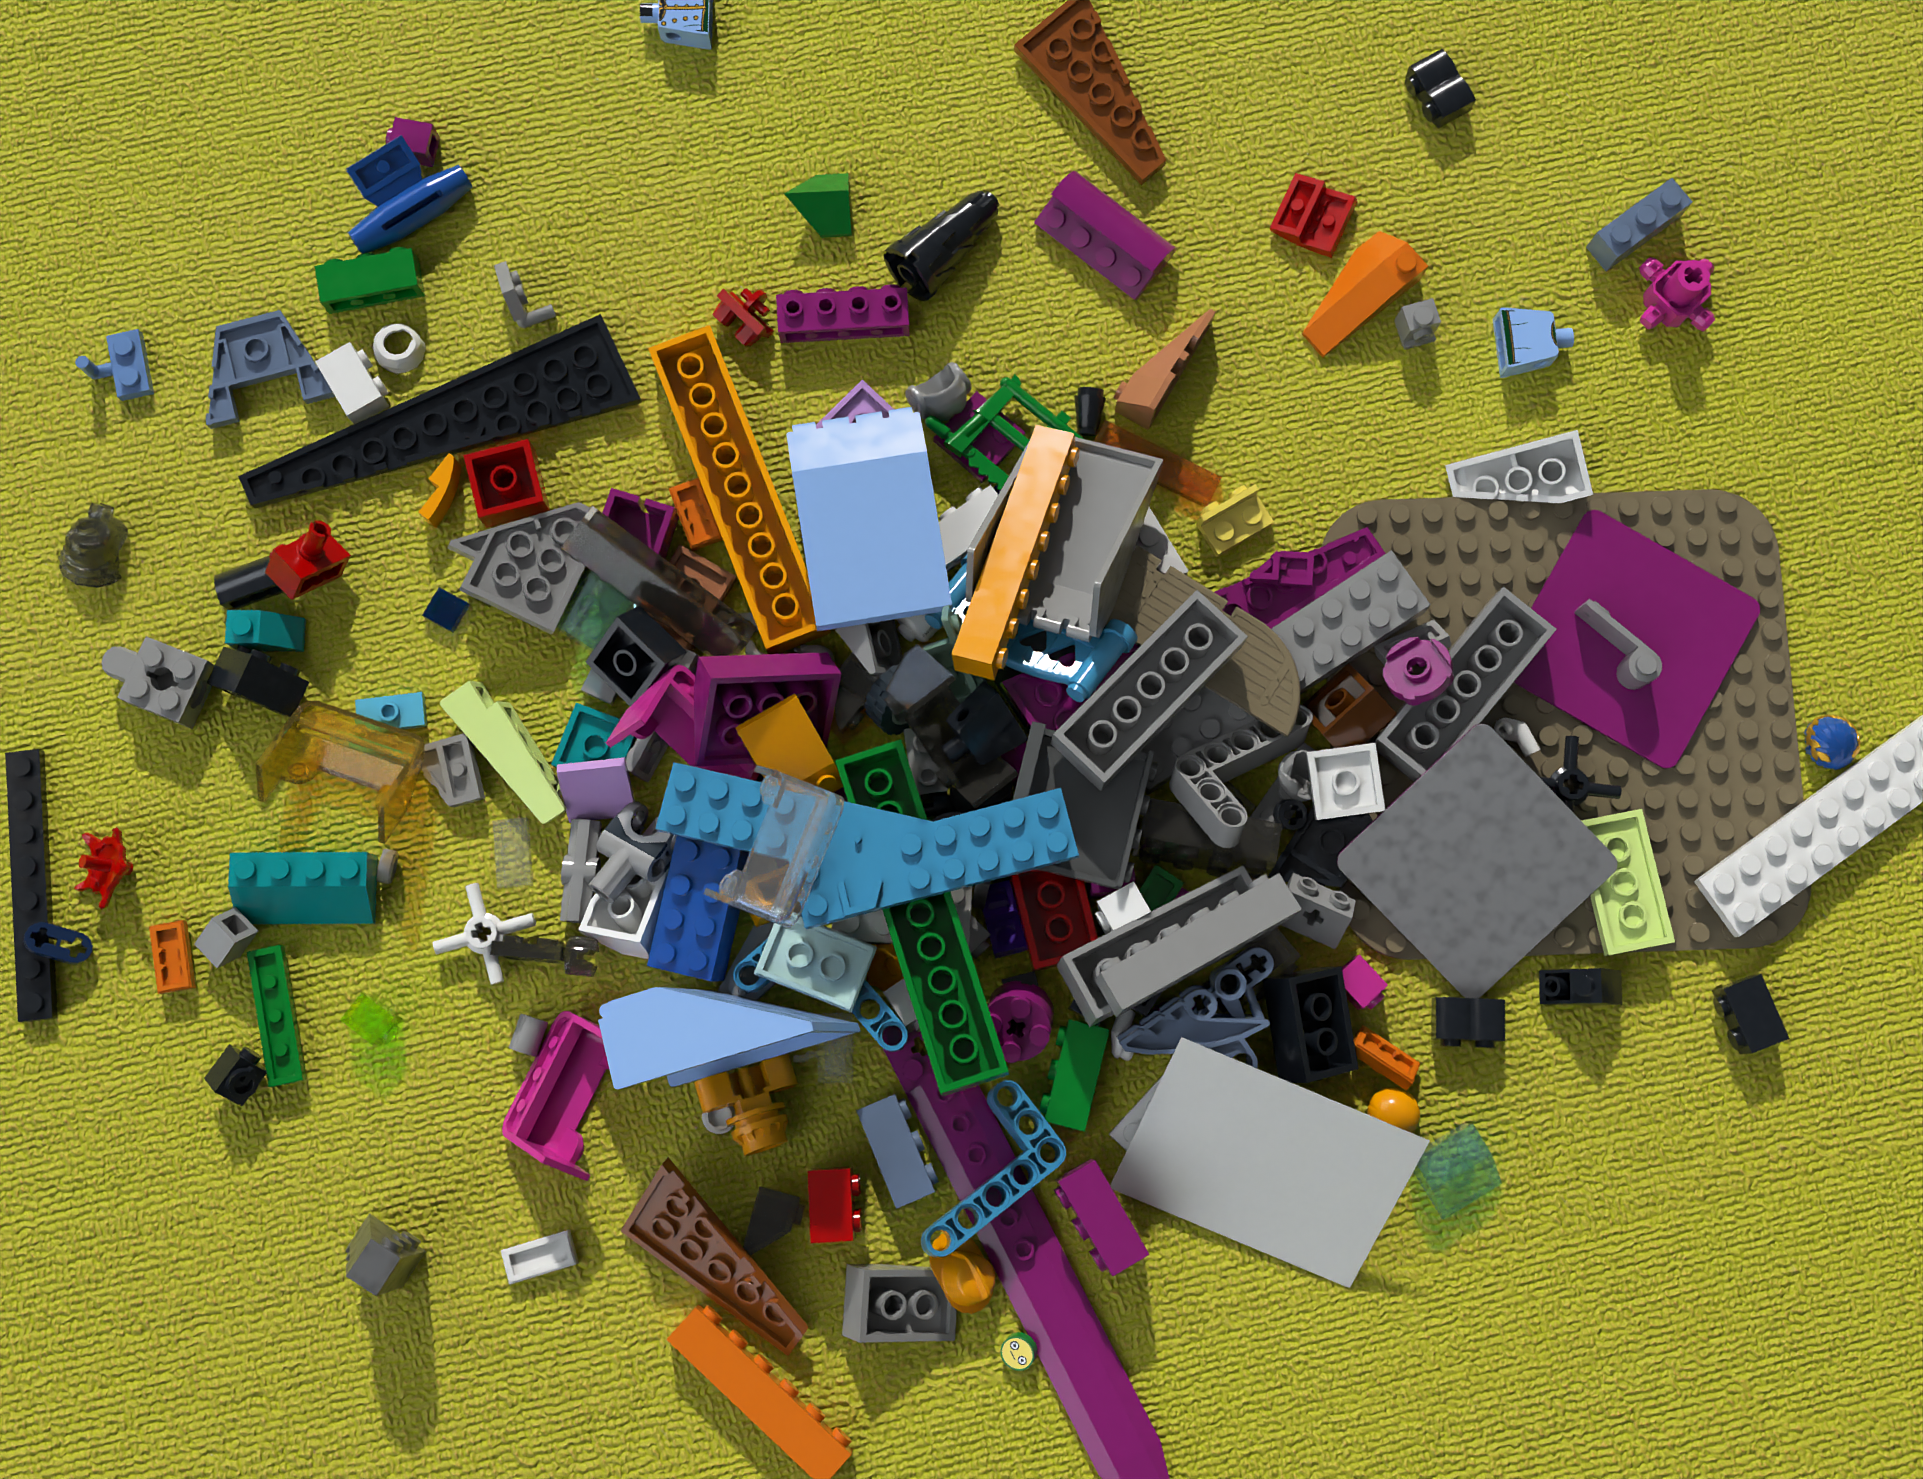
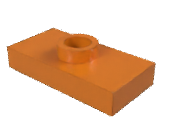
[669,478,723,551]
[149,920,196,994]
[1354,1025,1420,1091]

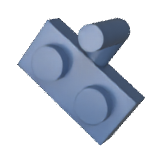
[75,329,154,401]

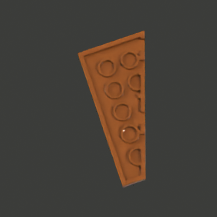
[1014,0,1166,185]
[621,1157,809,1356]

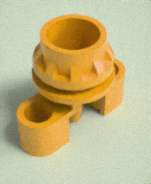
[694,1054,798,1156]

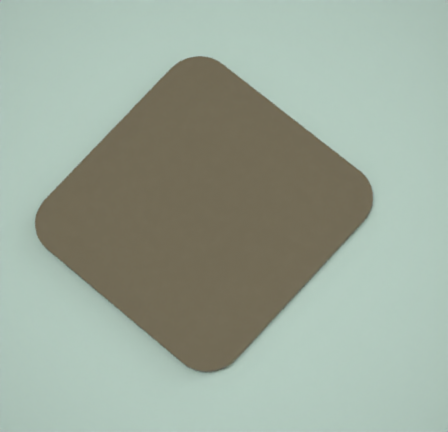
[1321,489,1811,960]

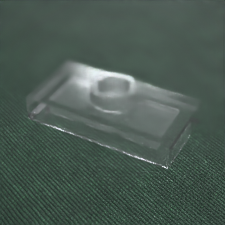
[493,817,533,889]

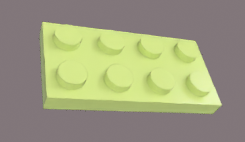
[1581,809,1675,956]

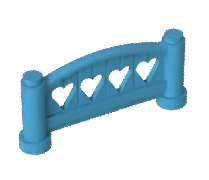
[925,554,1138,702]

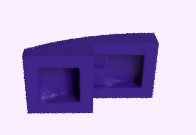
[982,880,1027,959]

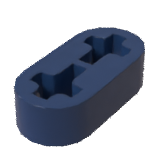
[23,922,93,965]

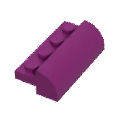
[1034,171,1177,301]

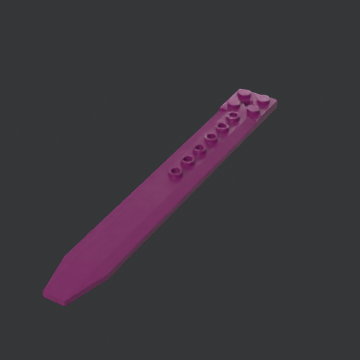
[883,1020,1170,1479]

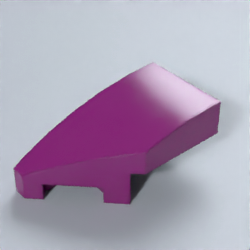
[1250,551,1314,589]

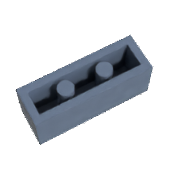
[1586,178,1692,272]
[856,1094,939,1209]

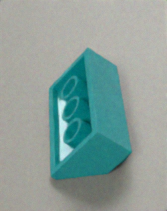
[228,852,378,925]

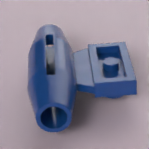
[345,135,473,254]

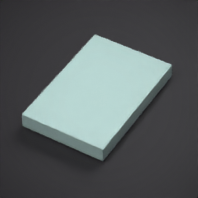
[754,909,877,1013]

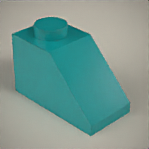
[225,610,306,652]

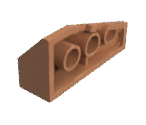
[1113,309,1216,430]

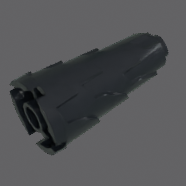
[883,191,999,301]

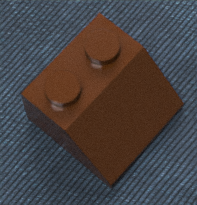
[1303,663,1397,748]

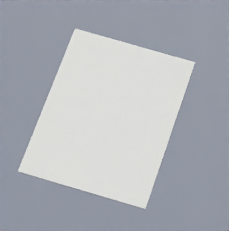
[1110,1037,1430,1288]

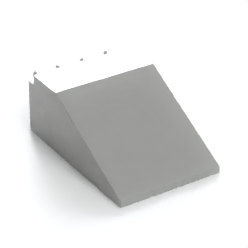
[965,437,1163,642]

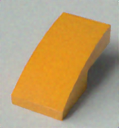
[418,453,461,528]

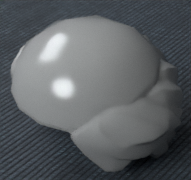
[1278,749,1312,801]

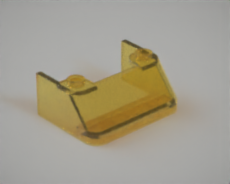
[255,701,425,844]

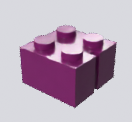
[589,488,679,579]

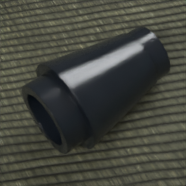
[1074,387,1106,436]

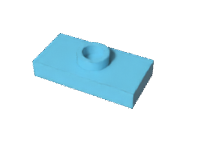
[355,692,427,735]

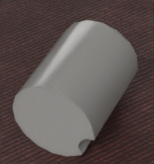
[508,1014,548,1057]

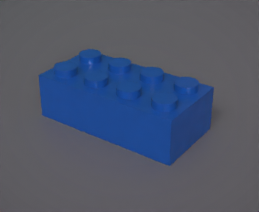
[647,836,753,981]

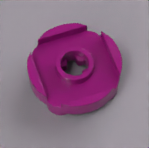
[1383,637,1454,706]

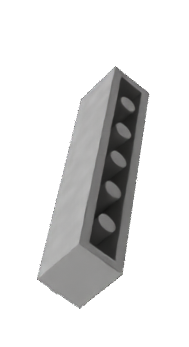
[1095,873,1302,1017]

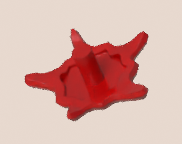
[74,827,133,909]

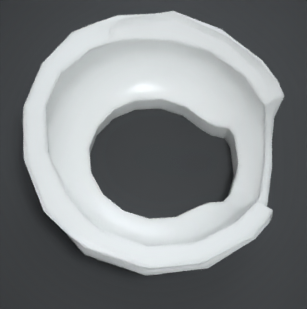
[373,323,425,374]

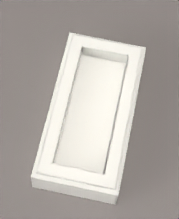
[500,1229,579,1285]

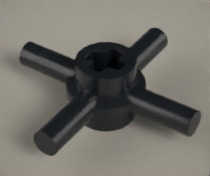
[1540,736,1622,813]

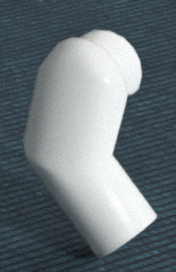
[1494,718,1540,757]
[1111,1010,1135,1061]

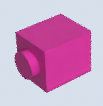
[1342,955,1388,1010]

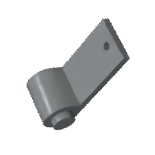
[1574,599,1662,690]

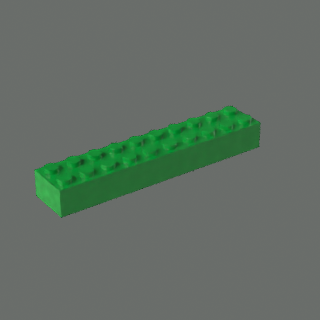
[835,739,1009,1097]

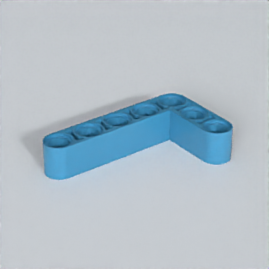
[733,914,908,1052]
[921,1080,1066,1257]

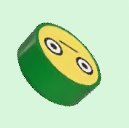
[1000,1332,1038,1371]

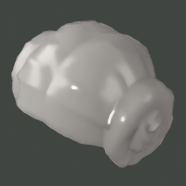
[905,362,972,422]

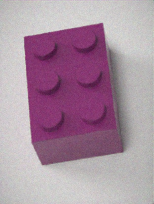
[1054,1159,1150,1276]

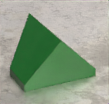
[784,173,852,238]

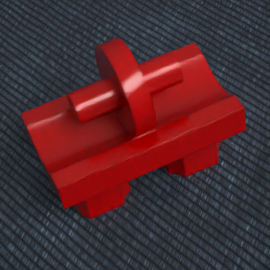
[712,288,774,347]

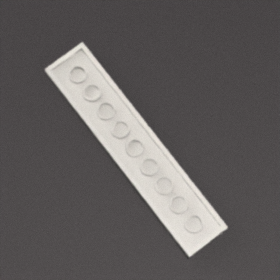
[1694,715,1923,937]

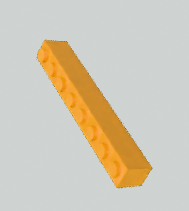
[951,425,1080,680]

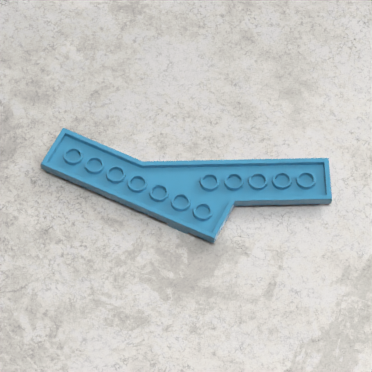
[655,762,1080,929]

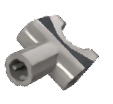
[589,802,677,903]

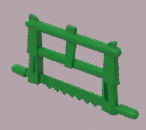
[925,374,1083,491]

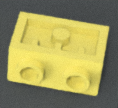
[1196,484,1274,557]

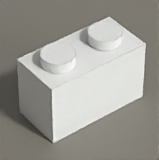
[315,342,389,424]
[1095,881,1151,935]

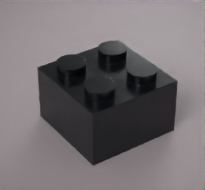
[585,605,687,706]

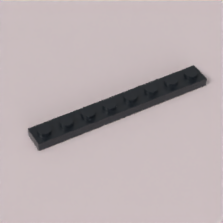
[5,749,58,1023]

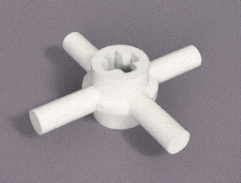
[433,883,536,985]

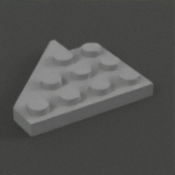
[447,502,606,635]

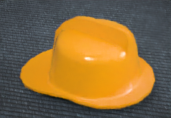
[929,1233,996,1314]

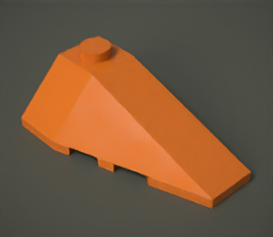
[1302,231,1428,358]

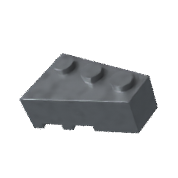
[345,1213,426,1296]

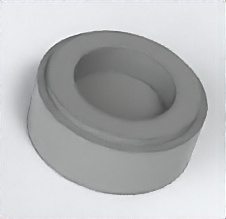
[376,849,399,884]

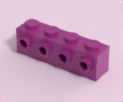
[776,284,910,343]

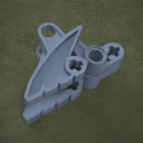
[1116,946,1274,1068]

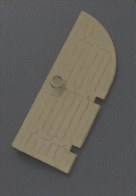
[1106,546,1301,737]

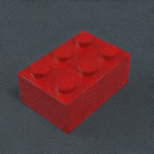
[1009,869,1098,972]

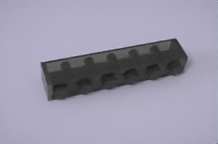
[561,505,757,656]

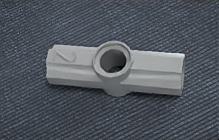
[560,819,602,923]

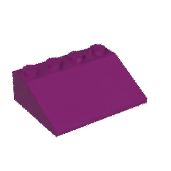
[694,652,841,766]

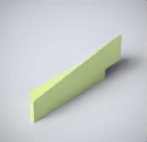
[440,681,567,824]

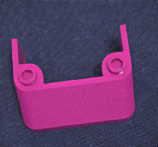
[606,665,760,781]
[502,1011,610,1181]

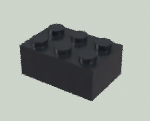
[1262,966,1359,1083]

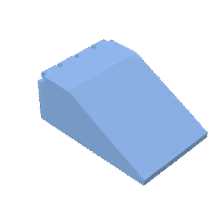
[786,407,953,631]
[598,987,860,1089]

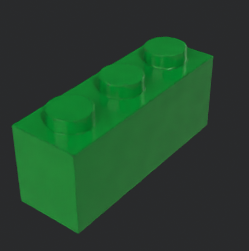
[314,247,425,314]
[1039,1019,1109,1132]

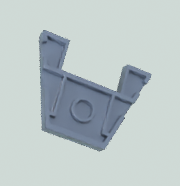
[206,310,335,429]

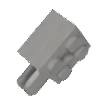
[102,636,215,729]

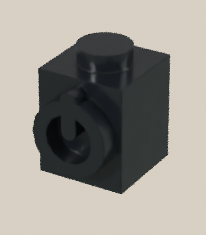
[204,1044,267,1106]

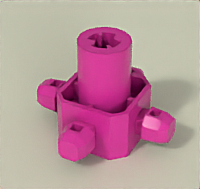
[1639,257,1715,331]

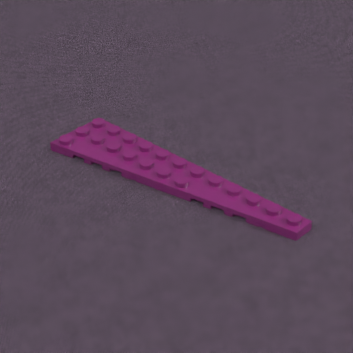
[1000,527,1386,731]

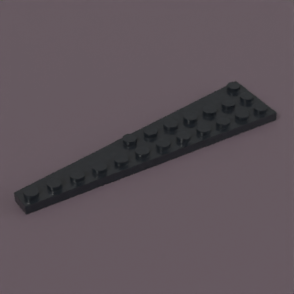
[238,314,642,509]

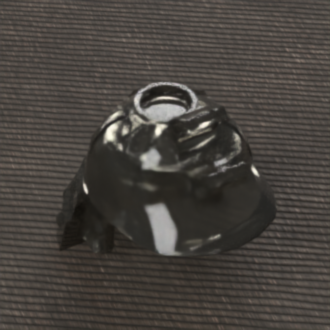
[58,503,128,588]

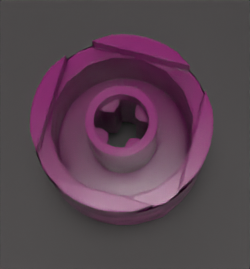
[987,981,1054,1063]

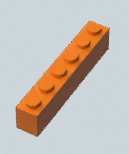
[666,1304,853,1479]

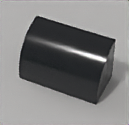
[214,556,284,610]

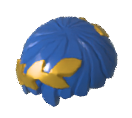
[1804,714,1860,770]

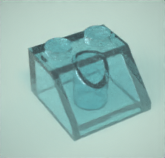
[556,569,641,652]
[1413,1123,1502,1219]

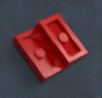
[1270,173,1357,258]

